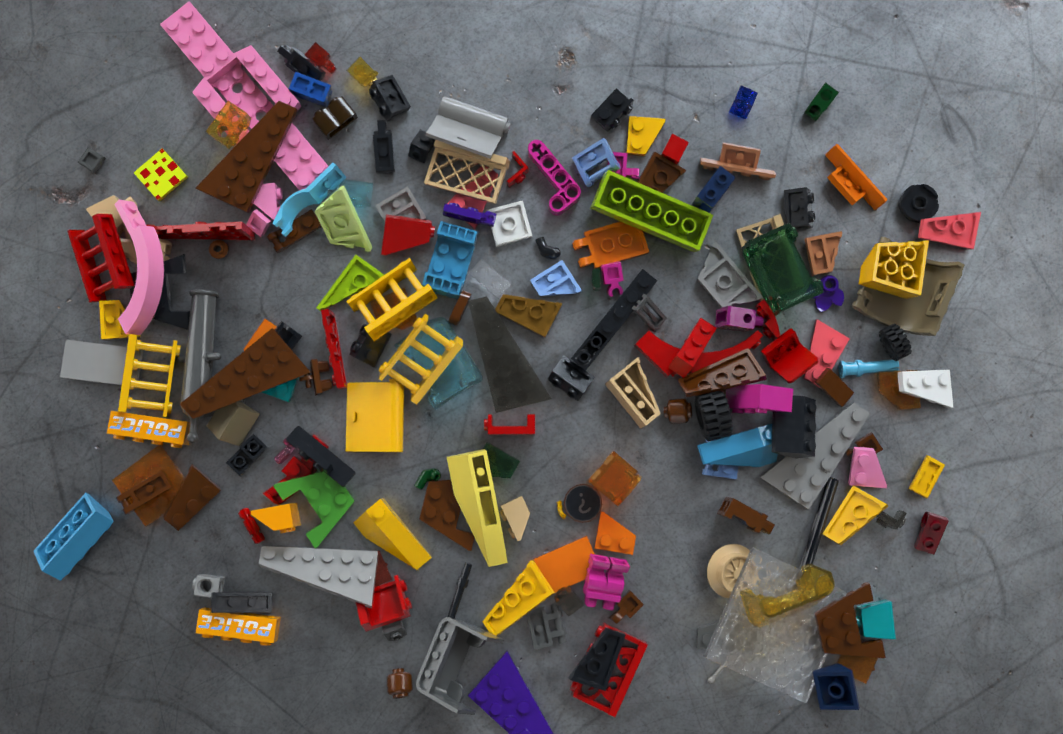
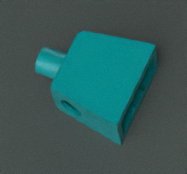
[856,599,896,639]

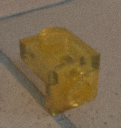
[346,57,378,87]

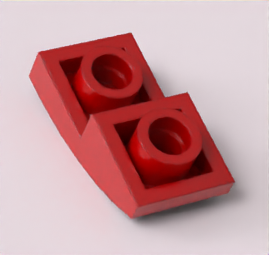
[755,299,780,340]

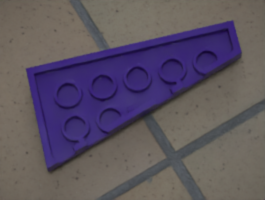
[468,651,554,734]

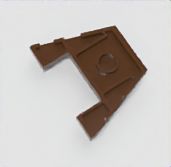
[419,480,475,551]
[814,582,886,658]

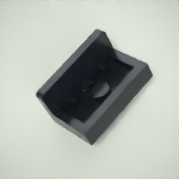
[349,322,392,367]

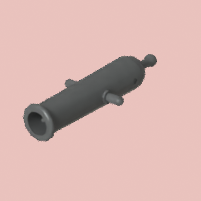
[178,289,221,443]

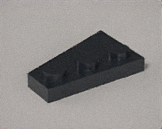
[568,627,626,691]

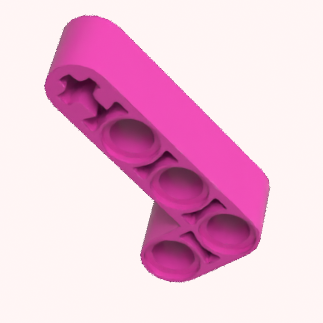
[528,140,581,216]

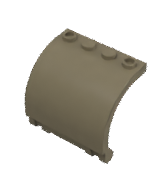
[852,237,965,336]

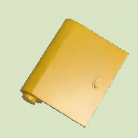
[345,379,404,452]

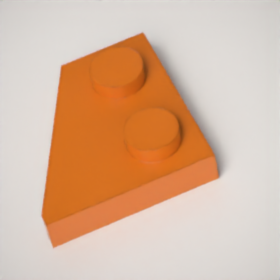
[594,511,636,555]

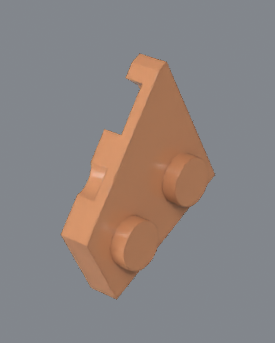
[804,231,842,276]

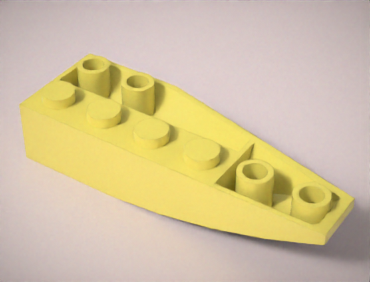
[446,449,508,567]

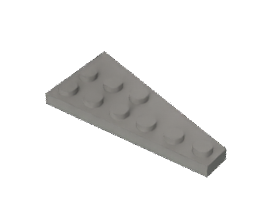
[759,403,870,510]
[259,546,379,609]

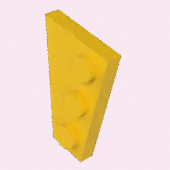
[823,486,888,546]

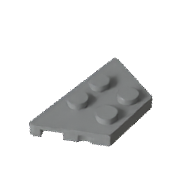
[697,242,763,308]

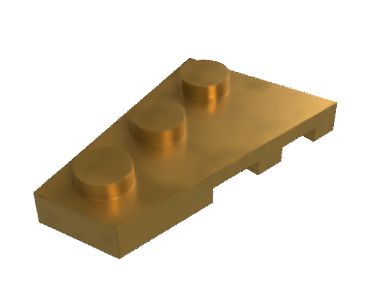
[494,294,563,337]

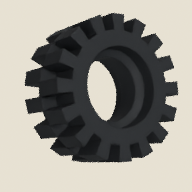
[879,323,912,361]

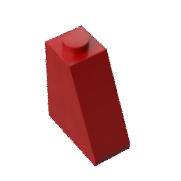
[381,214,435,255]

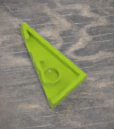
[316,254,384,311]

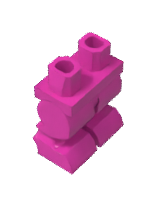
[583,554,630,610]

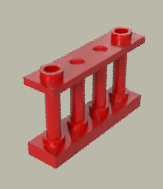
[67,213,135,303]

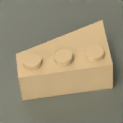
[605,357,660,429]

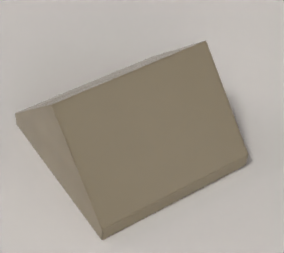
[207,401,260,446]

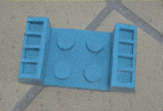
[422,221,479,300]

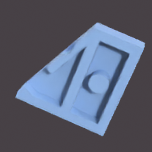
[530,260,582,297]

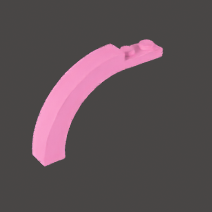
[114,200,164,335]

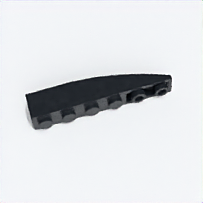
[571,269,658,371]

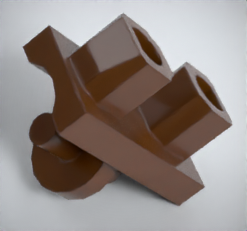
[299,359,332,396]

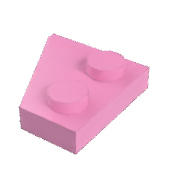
[848,447,887,489]

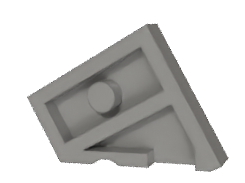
[375,186,426,221]

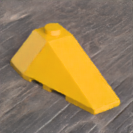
[353,498,432,570]

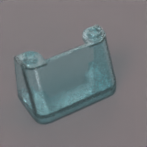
[395,317,483,410]

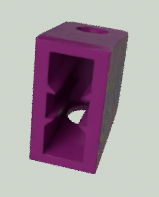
[715,306,764,332]

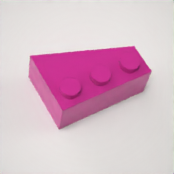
[726,384,793,414]

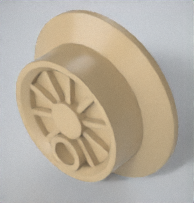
[707,544,757,598]

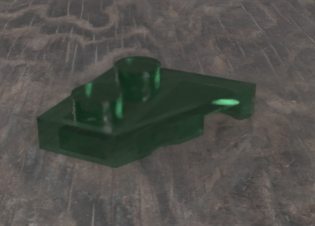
[483,442,520,478]

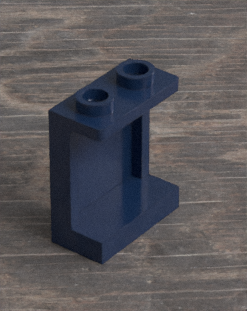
[692,166,735,213]

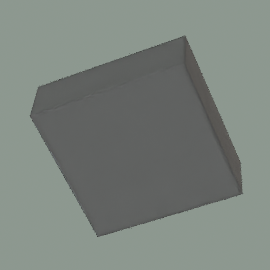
[78,147,106,174]

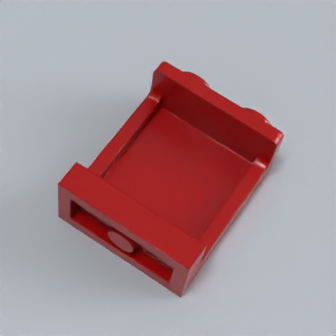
[484,414,535,435]
[356,575,412,632]

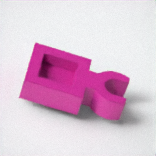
[601,261,624,297]

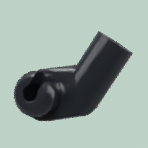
[535,237,561,259]

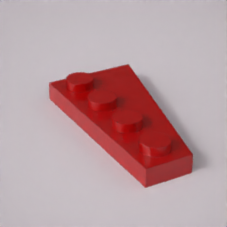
[321,309,347,389]

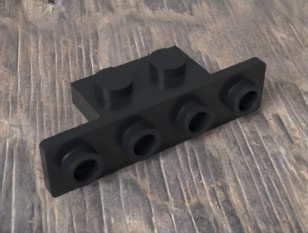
[286,426,356,487]

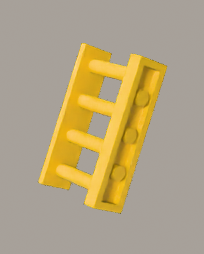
[346,258,438,341]
[378,314,463,405]
[118,334,181,417]

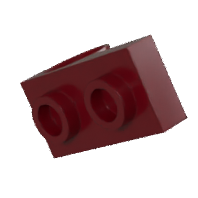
[914,511,949,555]

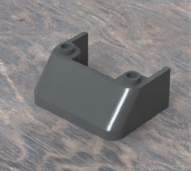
[416,617,504,715]

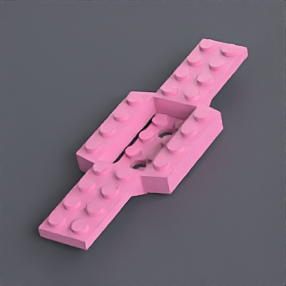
[160,1,328,191]

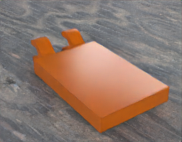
[572,222,649,269]
[523,536,594,593]

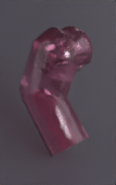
[274,438,295,464]

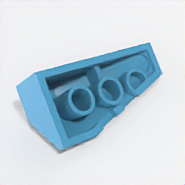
[697,423,778,467]

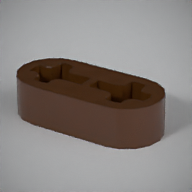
[448,290,472,327]

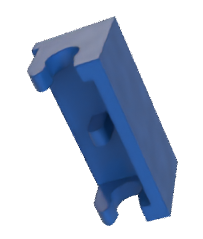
[289,72,332,108]

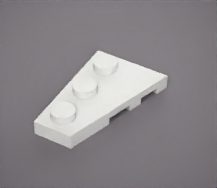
[897,370,953,408]

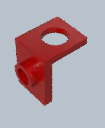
[506,151,529,188]

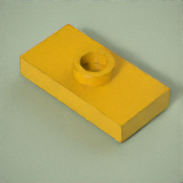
[908,455,945,499]

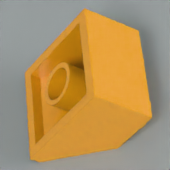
[251,503,301,534]

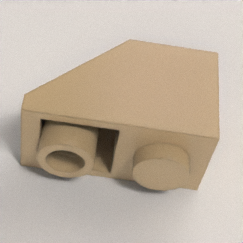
[499,496,530,541]

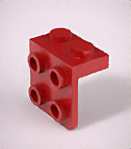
[761,328,819,383]

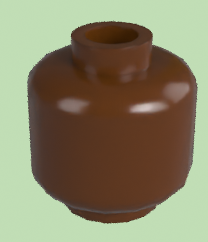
[664,398,693,424]
[386,668,413,699]

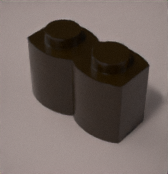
[312,96,358,140]

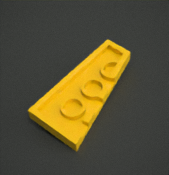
[482,560,555,636]

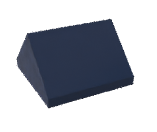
[813,663,860,710]

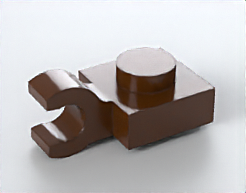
[610,590,644,624]

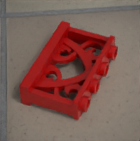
[570,622,648,717]

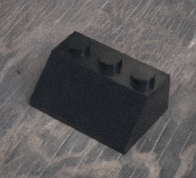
[772,395,817,459]

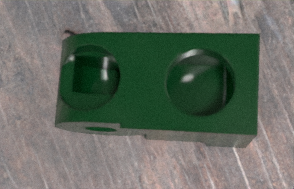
[804,82,839,122]

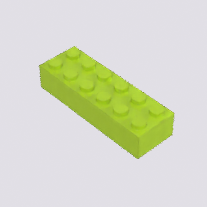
[590,170,713,252]

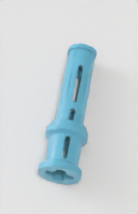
[838,360,899,378]

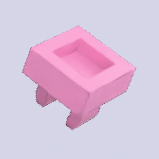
[246,209,272,237]

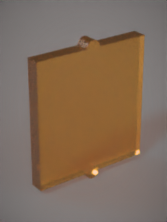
[837,654,878,684]

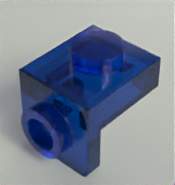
[729,85,758,119]

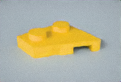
[626,116,665,156]
[99,300,141,340]

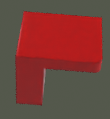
[661,134,689,165]

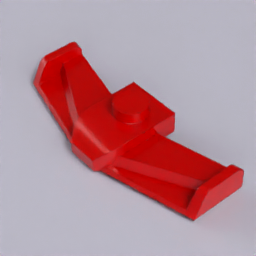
[263,434,329,505]

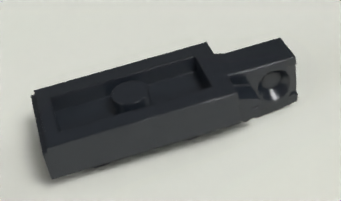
[277,45,326,81]
[373,120,395,174]

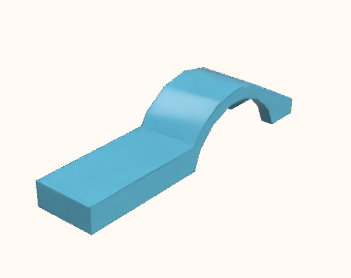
[272,163,347,237]

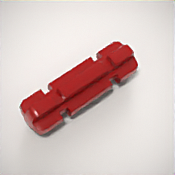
[238,508,265,544]

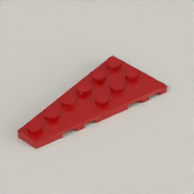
[146,221,256,241]

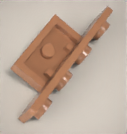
[700,142,776,180]

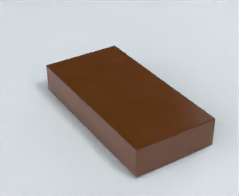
[815,368,854,407]

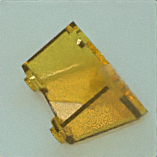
[740,564,835,627]

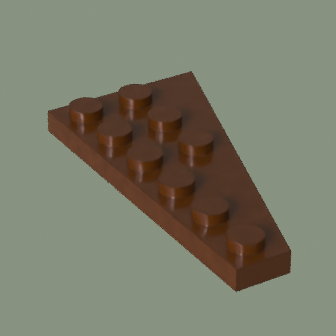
[195,101,298,213]
[180,328,311,419]

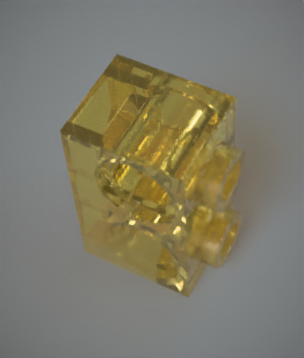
[206,100,251,149]

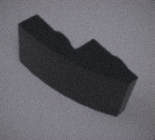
[226,434,267,477]

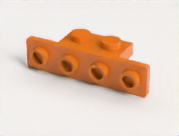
[825,144,887,210]

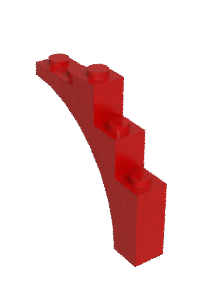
[634,330,763,378]

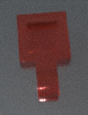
[304,42,337,74]

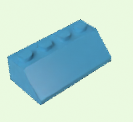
[33,492,114,581]

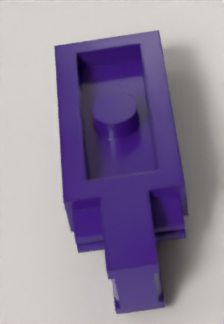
[443,203,496,227]

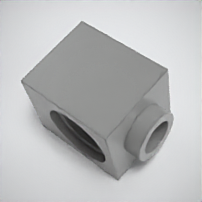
[192,574,225,598]

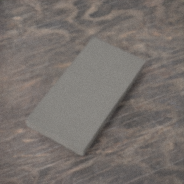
[60,340,144,385]

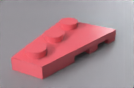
[918,212,981,250]

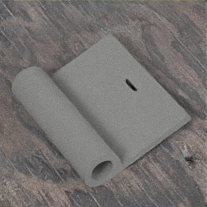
[425,96,511,159]

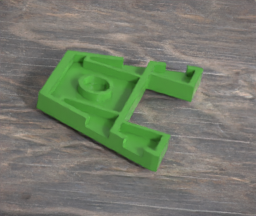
[273,471,354,548]

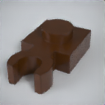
[845,432,883,461]

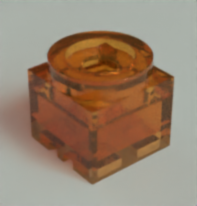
[587,451,642,506]

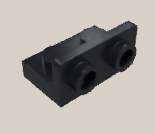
[369,75,411,121]
[591,88,634,132]
[784,187,815,228]
[547,356,595,401]

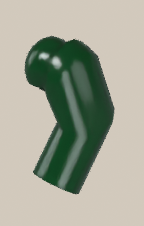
[414,468,441,490]

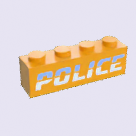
[107,411,190,448]
[196,607,281,646]

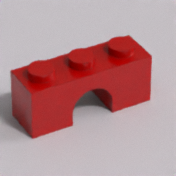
[668,318,717,378]

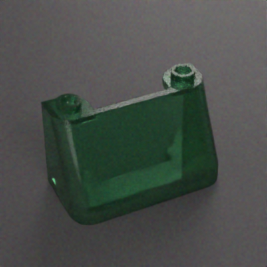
[741,222,824,316]

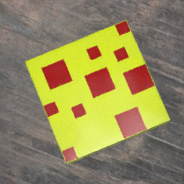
[134,148,188,202]

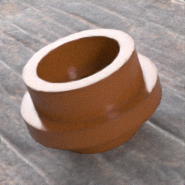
[209,240,228,259]

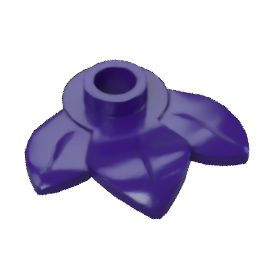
[806,275,844,312]

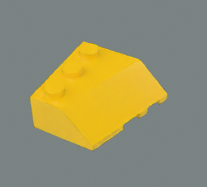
[859,240,929,299]

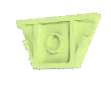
[315,186,372,252]

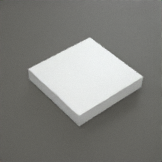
[486,200,533,247]

